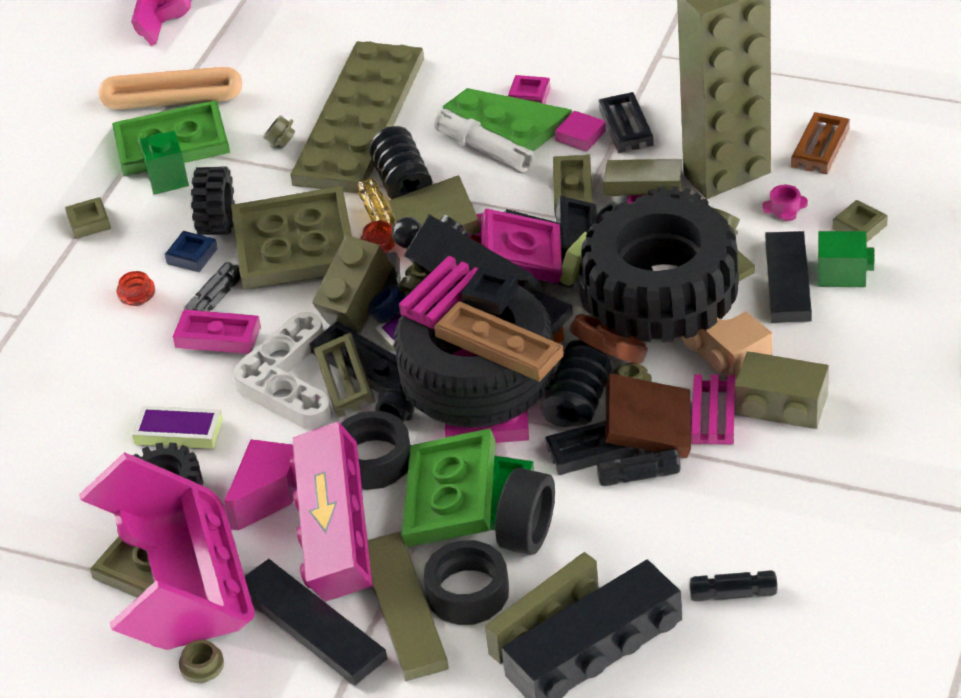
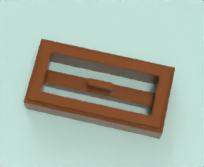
[791,112,850,175]

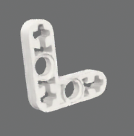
[233,312,332,430]

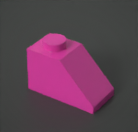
[224,439,297,530]

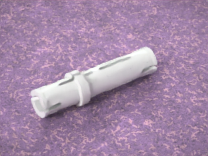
[434,109,534,173]

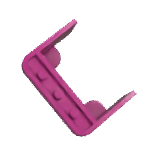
[79,452,255,650]

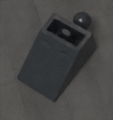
[392,214,544,294]

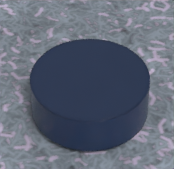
[368,285,407,323]

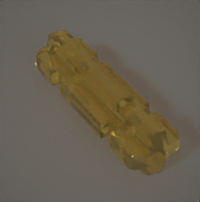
[357,178,395,236]

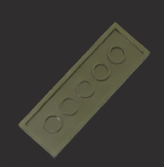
[290,41,424,194]

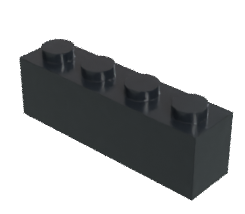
[502,559,682,698]

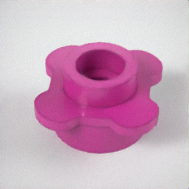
[762,184,808,221]

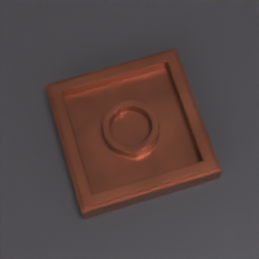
[605,373,691,458]

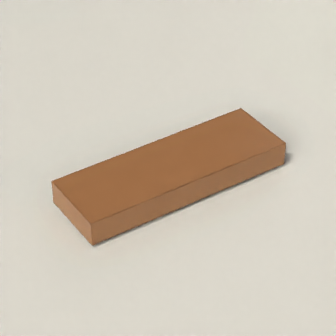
[434,301,564,382]

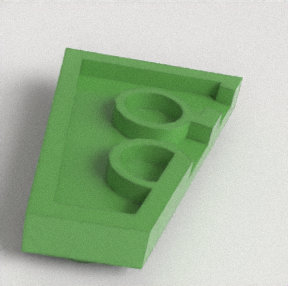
[443,88,572,152]

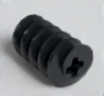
[369,126,433,199]
[541,339,613,427]

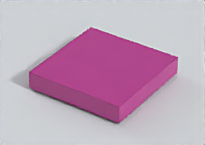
[481,208,562,284]

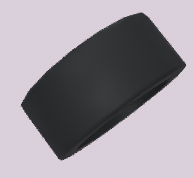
[341,411,411,490]
[495,468,556,555]
[423,540,509,625]

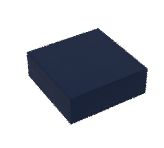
[164,230,218,273]

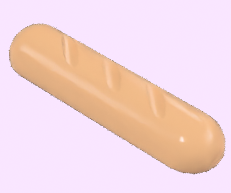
[98,67,243,110]

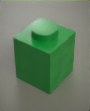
[139,130,189,195]
[818,231,875,287]

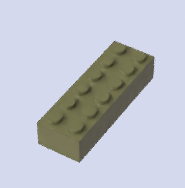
[677,0,771,199]

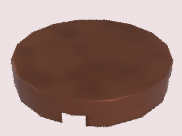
[569,314,648,364]

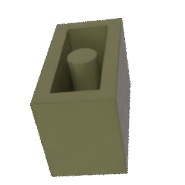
[312,235,394,334]
[735,351,829,429]

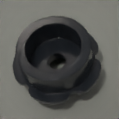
[375,388,415,423]

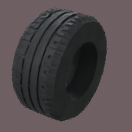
[394,279,555,428]

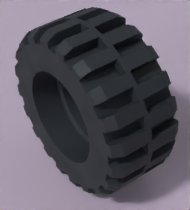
[581,194,739,343]

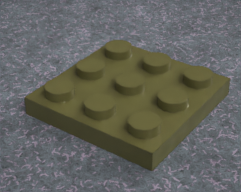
[231,186,352,290]

